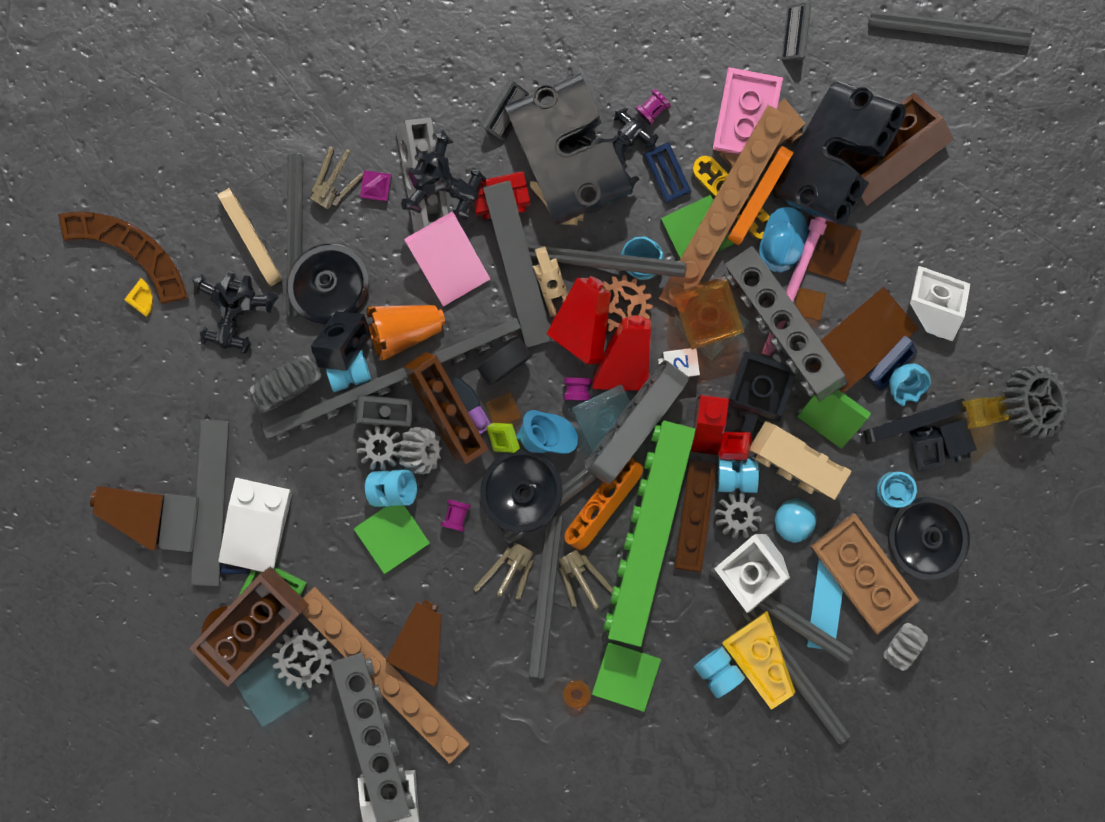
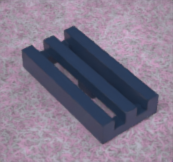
[644,142,692,204]
[868,336,918,391]

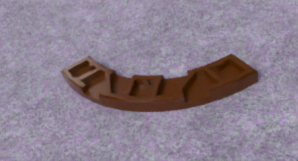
[58,212,189,305]

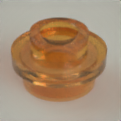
[563,680,591,708]

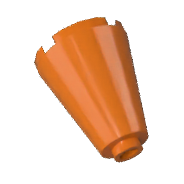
[366,305,445,361]

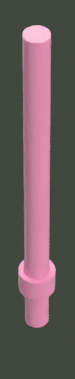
[762,217,827,357]

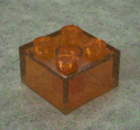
[672,276,744,350]

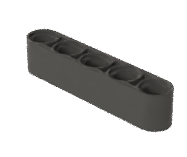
[584,360,689,484]

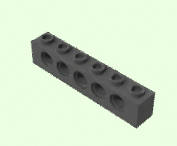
[725,246,847,402]
[330,653,415,822]

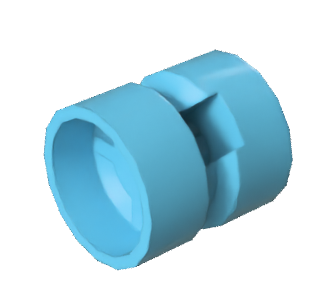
[326,350,371,392]
[717,457,759,493]
[365,470,417,507]
[876,472,917,508]
[694,646,745,699]

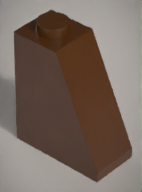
[90,486,165,550]
[386,599,442,687]

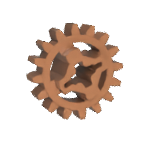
[603,275,653,332]

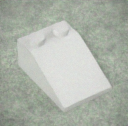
[218,478,292,572]

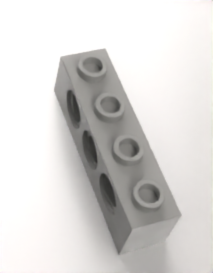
[396,118,448,233]

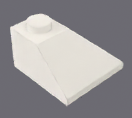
[910,266,970,341]
[714,534,790,613]

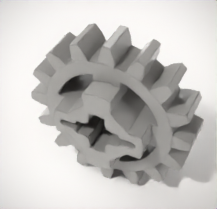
[272,628,333,689]

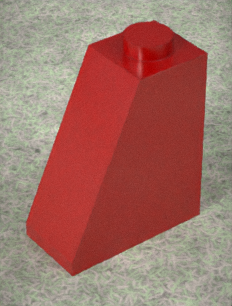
[546,276,611,364]
[593,315,651,390]
[690,395,729,455]

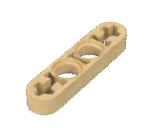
[217,187,283,287]

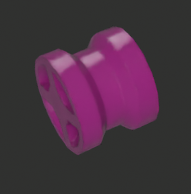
[564,378,591,401]

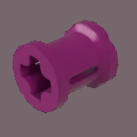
[635,89,671,126]
[440,499,471,532]

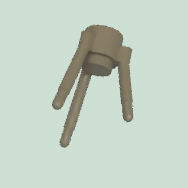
[310,147,363,210]
[473,543,534,600]
[558,550,613,610]

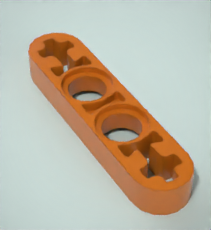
[728,146,794,246]
[564,457,643,550]

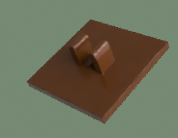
[794,215,862,283]

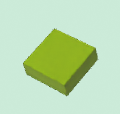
[486,423,520,453]

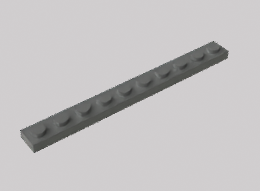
[263,318,521,442]

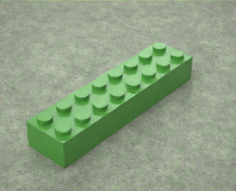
[603,420,696,647]

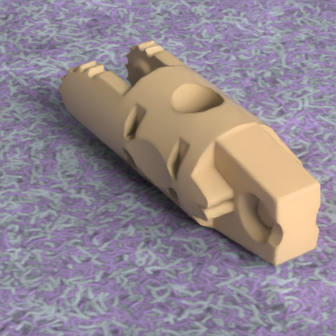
[533,246,568,317]

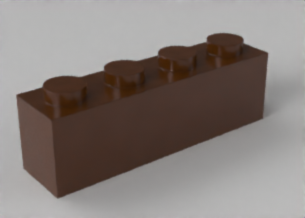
[403,352,488,464]

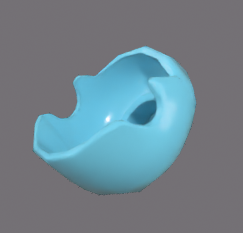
[621,236,665,280]
[889,364,931,406]
[774,498,817,543]

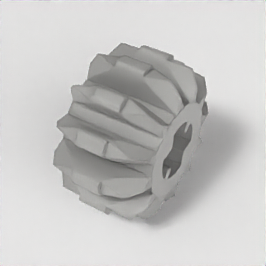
[357,425,401,471]
[397,427,443,474]
[715,492,762,539]
[884,622,928,671]

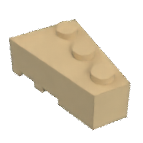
[750,421,852,500]

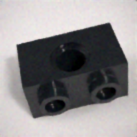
[311,311,371,371]

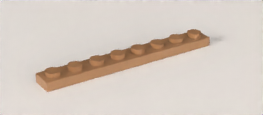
[659,104,793,312]
[302,586,470,764]

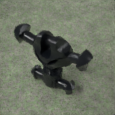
[568,107,659,195]
[401,129,486,220]
[192,272,279,354]

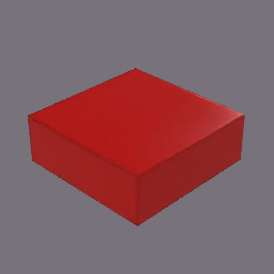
[718,432,752,460]

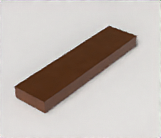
[674,460,717,573]

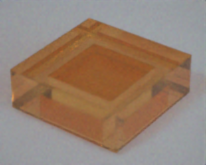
[795,287,826,321]
[485,392,521,424]

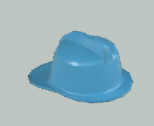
[759,207,808,272]
[516,410,578,454]

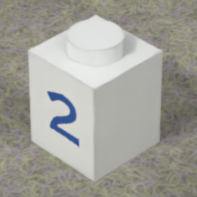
[658,348,700,377]

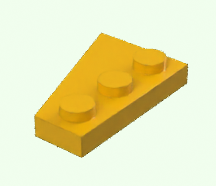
[722,611,795,710]

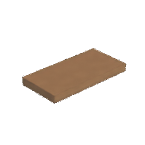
[810,513,920,635]

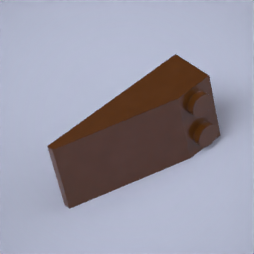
[808,287,919,393]
[189,566,309,687]

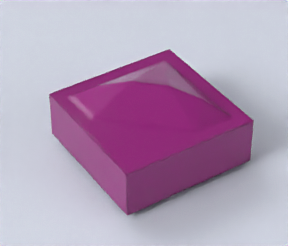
[360,170,392,202]

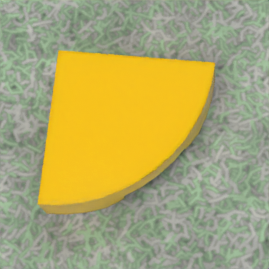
[124,278,153,317]

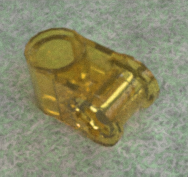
[962,396,1009,429]

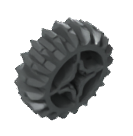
[248,355,322,412]
[1002,365,1069,440]

